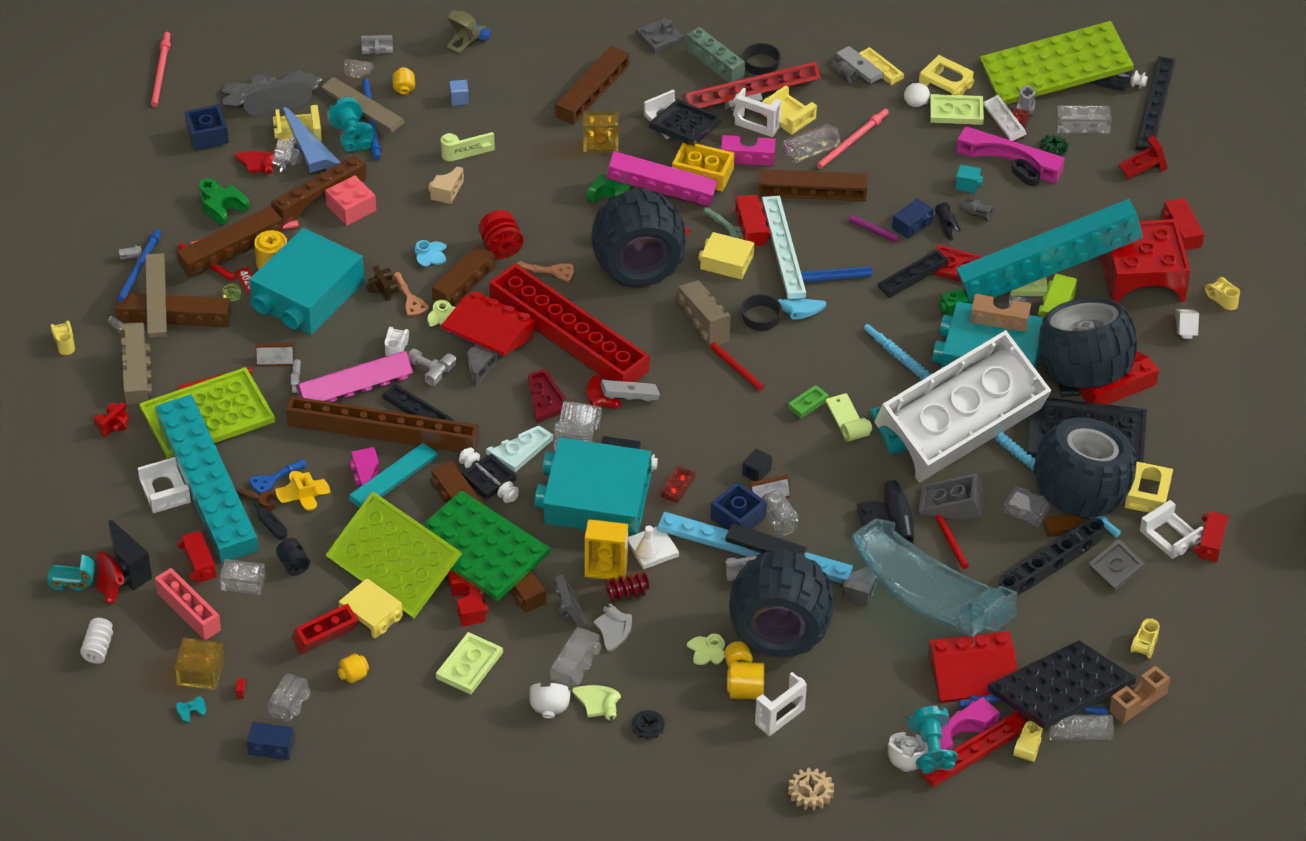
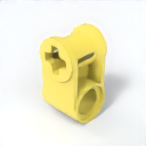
[1205,277,1240,310]
[50,320,75,355]
[1130,619,1160,659]
[1013,721,1042,762]

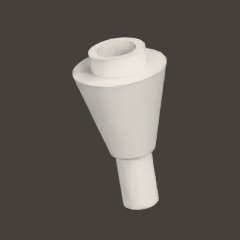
[636,526,656,558]

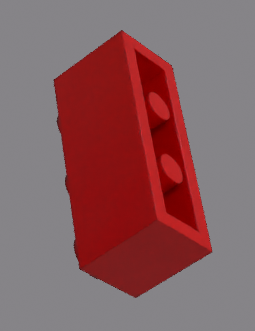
[735,195,770,246]
[1161,198,1204,250]
[291,603,358,654]

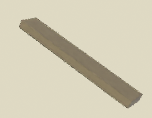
[321,77,404,133]
[146,253,167,338]

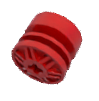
[478,210,524,259]

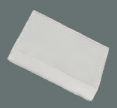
[628,526,679,569]

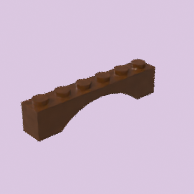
[271,155,366,226]

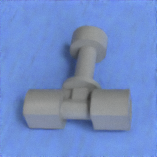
[408,349,456,386]

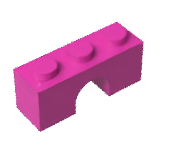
[721,135,776,166]

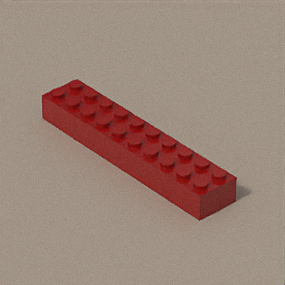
[489,263,650,382]

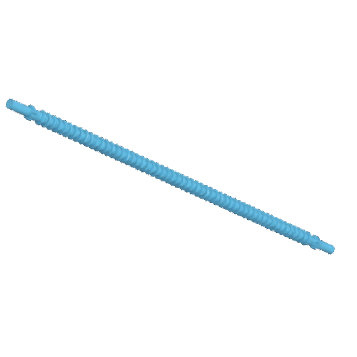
[863,324,1121,537]

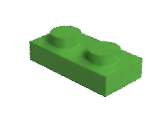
[788,385,829,419]

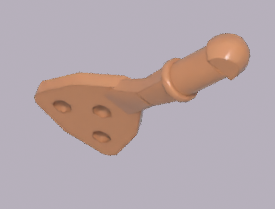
[517,261,574,282]
[393,272,429,317]

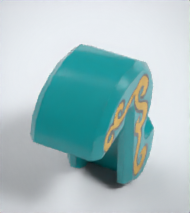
[47,555,95,591]

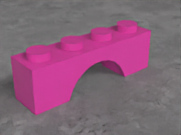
[939,697,1000,750]

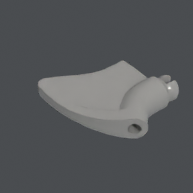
[593,604,632,652]

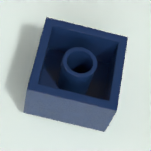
[184,104,229,150]
[710,481,767,530]

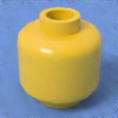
[392,68,415,95]
[724,641,753,668]
[337,653,369,684]

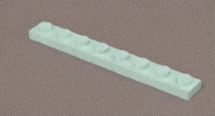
[762,196,806,299]

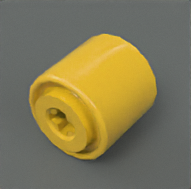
[254,230,287,269]
[727,662,764,700]

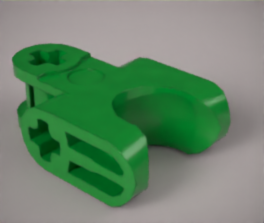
[587,173,634,202]
[199,178,250,226]

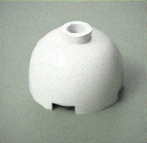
[529,683,570,719]
[888,732,928,772]

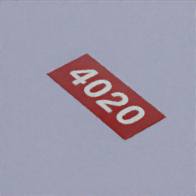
[234,267,253,293]

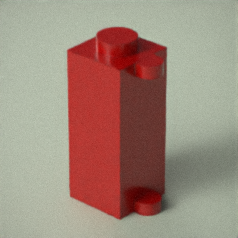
[1193,511,1229,562]
[177,531,216,583]

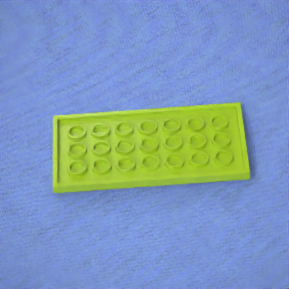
[980,21,1134,105]

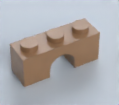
[970,294,1031,332]
[1109,666,1170,724]

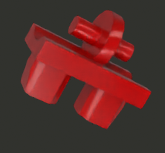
[94,402,129,438]

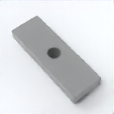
[836,46,884,84]
[600,380,660,401]

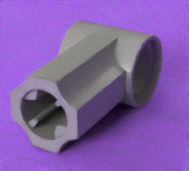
[1016,85,1035,115]

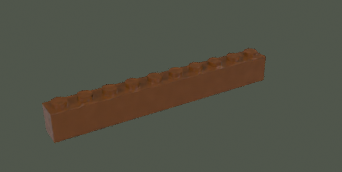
[286,396,479,453]
[430,461,546,613]

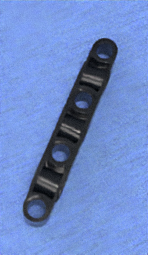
[998,518,1104,600]

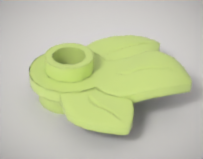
[427,300,455,332]
[687,634,725,665]

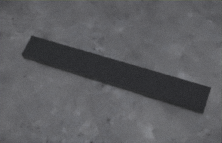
[1135,56,1175,151]

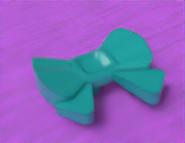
[177,696,207,723]

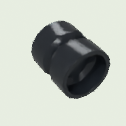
[276,538,311,576]

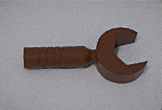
[235,487,278,511]

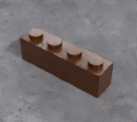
[432,245,495,306]

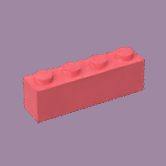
[155,568,221,640]

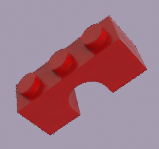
[448,570,488,627]

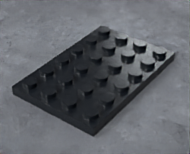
[1027,398,1147,463]
[988,640,1136,729]

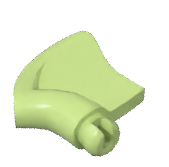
[572,685,621,720]

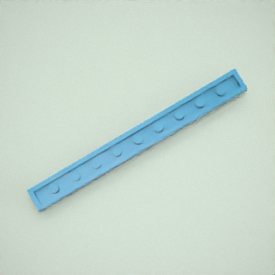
[658,512,853,584]

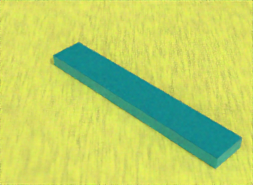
[348,443,438,508]

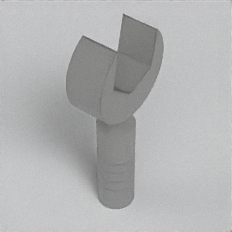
[291,359,301,393]

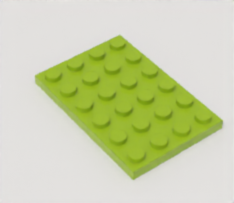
[139,367,275,459]
[325,491,462,619]

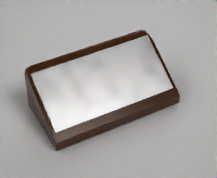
[255,343,295,367]
[750,474,790,503]

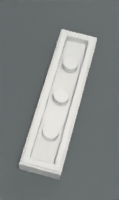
[983,95,1026,141]

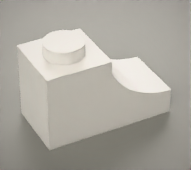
[1175,309,1199,339]

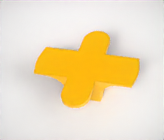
[275,471,330,510]

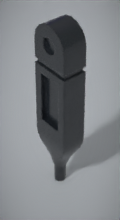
[254,503,287,540]

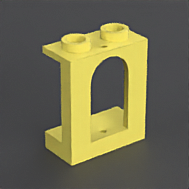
[919,55,974,95]
[1125,462,1173,513]

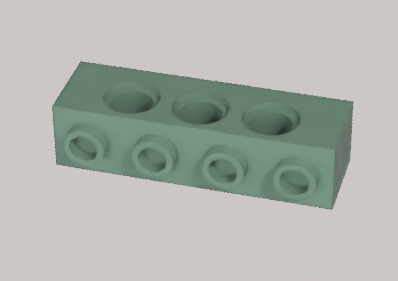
[686,27,745,83]

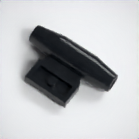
[856,480,914,546]

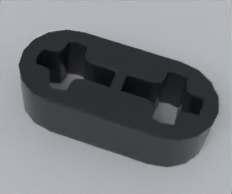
[1012,159,1040,186]

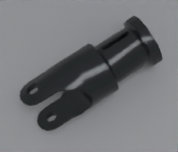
[934,202,961,240]

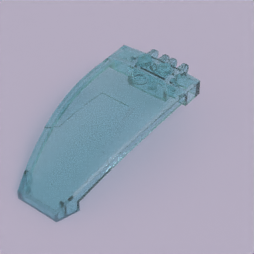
[852,518,1018,637]

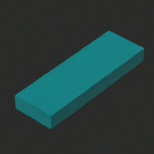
[870,407,908,454]

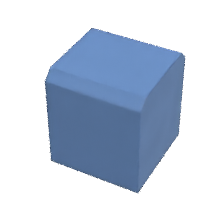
[450,80,469,106]

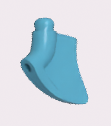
[778,298,826,320]

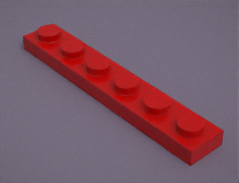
[920,711,1027,788]

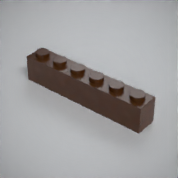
[555,46,629,125]
[759,169,867,201]
[177,206,283,277]
[115,292,231,327]

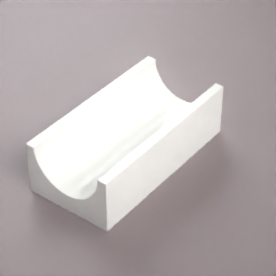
[875,330,1051,483]

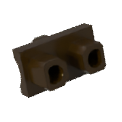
[366,265,399,301]

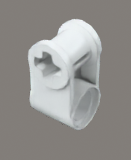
[385,327,409,357]

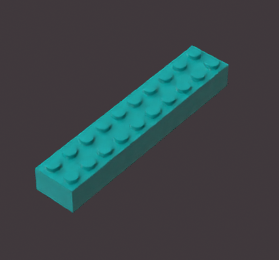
[957,199,1143,304]
[155,394,259,563]

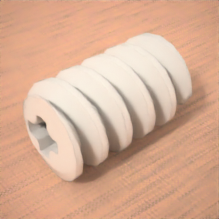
[80,618,113,664]

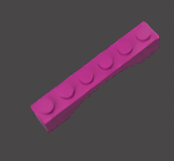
[956,126,1065,184]
[349,447,380,489]

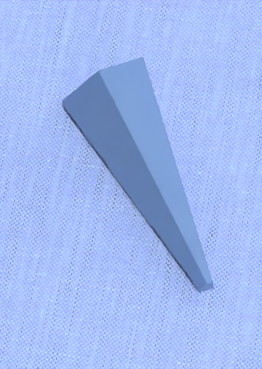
[283,107,340,173]

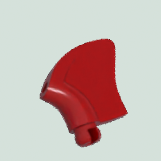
[235,151,277,175]
[587,375,621,409]
[97,551,124,604]

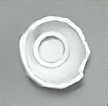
[904,83,930,107]

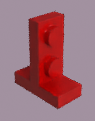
[1119,135,1168,179]

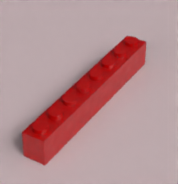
[681,61,820,108]

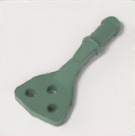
[703,207,744,240]

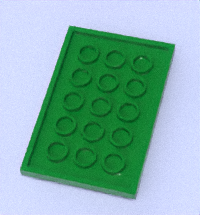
[423,491,551,601]

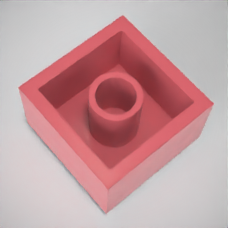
[325,176,376,226]

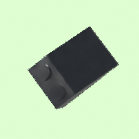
[108,519,152,591]

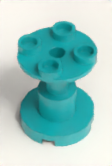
[327,97,375,152]
[907,706,958,774]

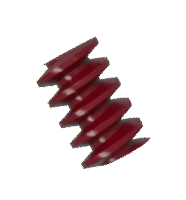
[605,570,649,603]

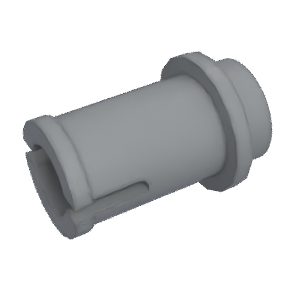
[119,245,142,261]

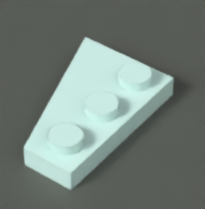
[486,426,553,472]

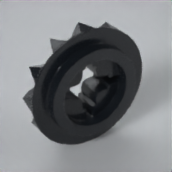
[632,710,665,740]

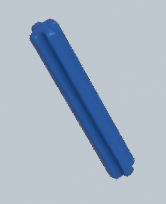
[801,266,872,282]

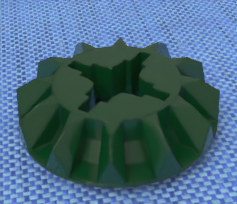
[1040,134,1068,156]

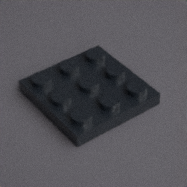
[649,99,722,146]

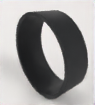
[743,43,781,75]
[741,294,782,331]

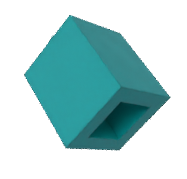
[955,165,983,193]

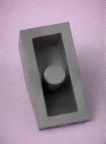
[467,344,497,386]
[842,564,881,606]

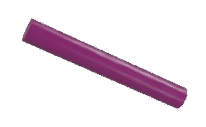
[849,215,899,242]

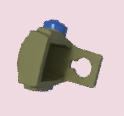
[447,10,491,54]

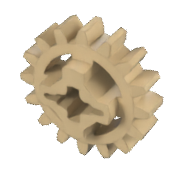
[788,768,834,811]

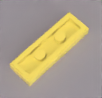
[859,47,904,85]

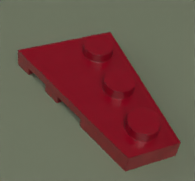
[528,368,571,423]

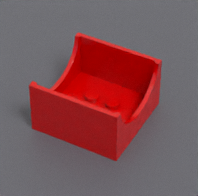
[1100,219,1191,303]

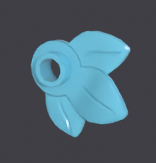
[414,240,447,267]

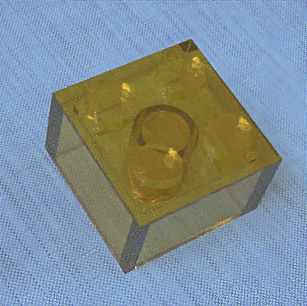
[583,111,619,152]
[174,638,225,689]

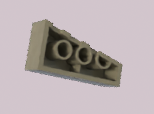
[676,280,731,348]
[120,322,152,405]

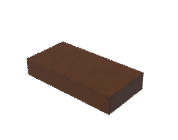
[1043,514,1085,537]

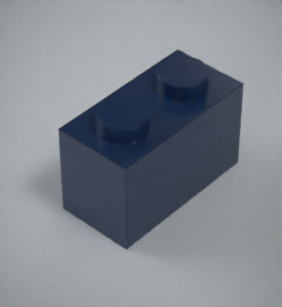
[892,198,933,239]
[247,722,295,760]

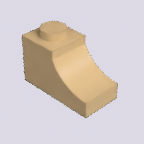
[428,166,464,204]

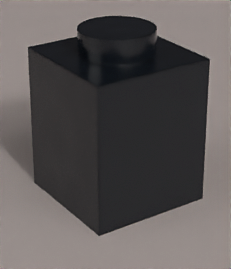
[742,448,772,481]

